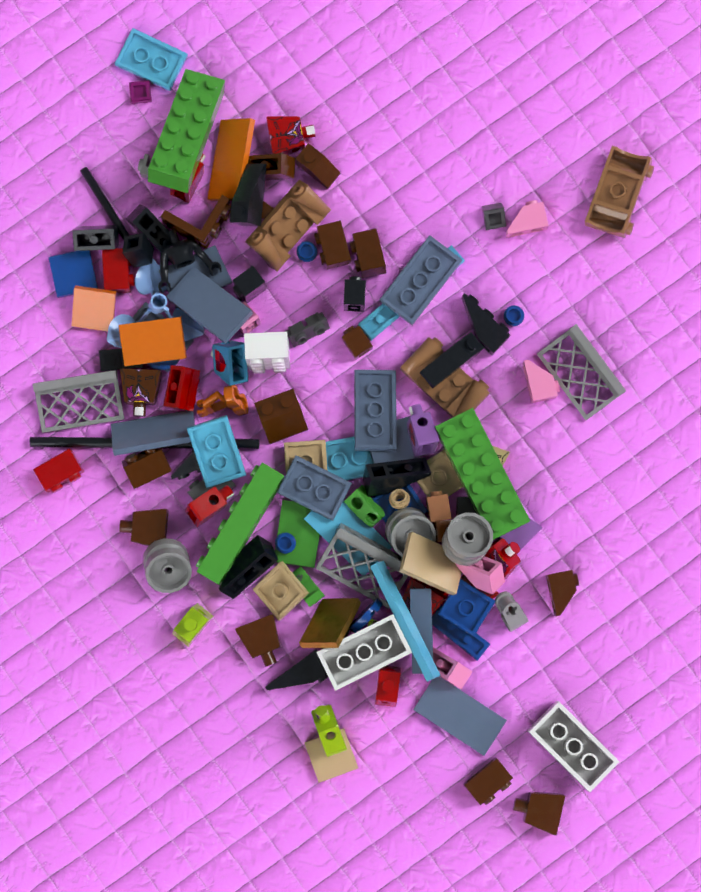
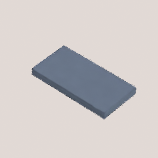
[379,235,462,326]
[166,267,253,344]
[354,370,397,451]
[111,411,195,456]
[413,676,507,756]

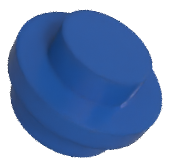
[297,241,317,262]
[504,305,524,326]
[275,533,296,554]

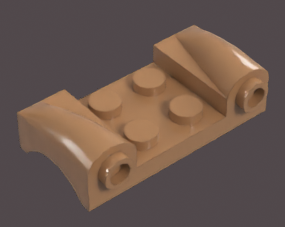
[585,145,654,238]
[245,180,331,272]
[400,337,490,418]

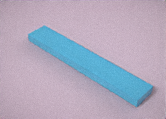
[358,245,465,341]
[370,561,440,682]

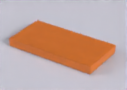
[207,118,255,201]

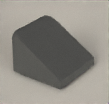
[482,203,506,230]

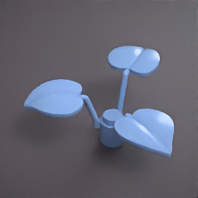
[106,259,204,348]

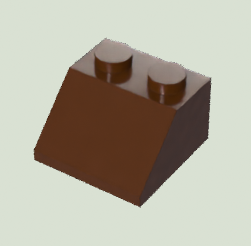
[254,389,308,444]

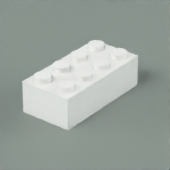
[244,332,290,374]
[316,614,412,691]
[527,701,620,792]

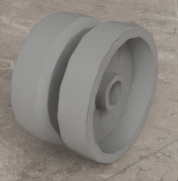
[385,507,436,557]
[442,513,493,566]
[143,538,192,593]

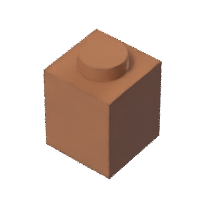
[425,490,452,522]

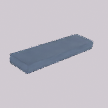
[410,588,433,674]

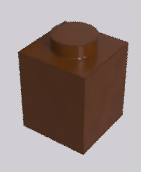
[342,326,373,360]

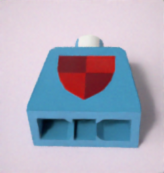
[211,340,248,386]

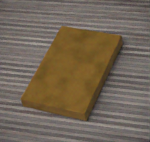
[299,598,361,648]

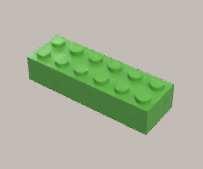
[148,69,225,193]
[435,408,530,540]
[196,462,284,585]

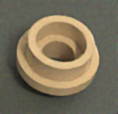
[389,489,410,509]

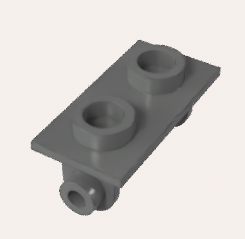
[285,312,330,347]

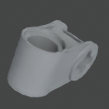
[495,591,529,632]

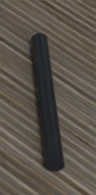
[80,167,130,240]

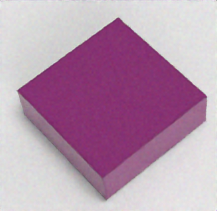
[129,80,152,104]

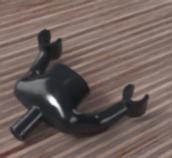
[158,229,222,294]

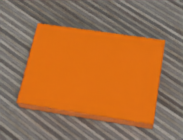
[119,317,187,366]

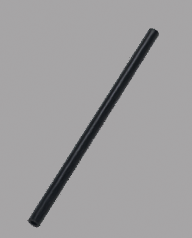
[30,437,259,449]

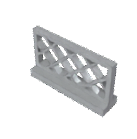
[537,324,626,420]
[33,370,125,433]
[316,523,408,609]

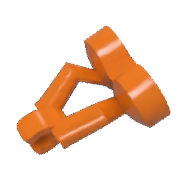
[196,385,249,417]

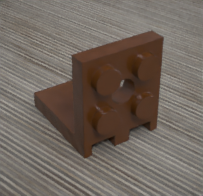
[161,195,231,249]

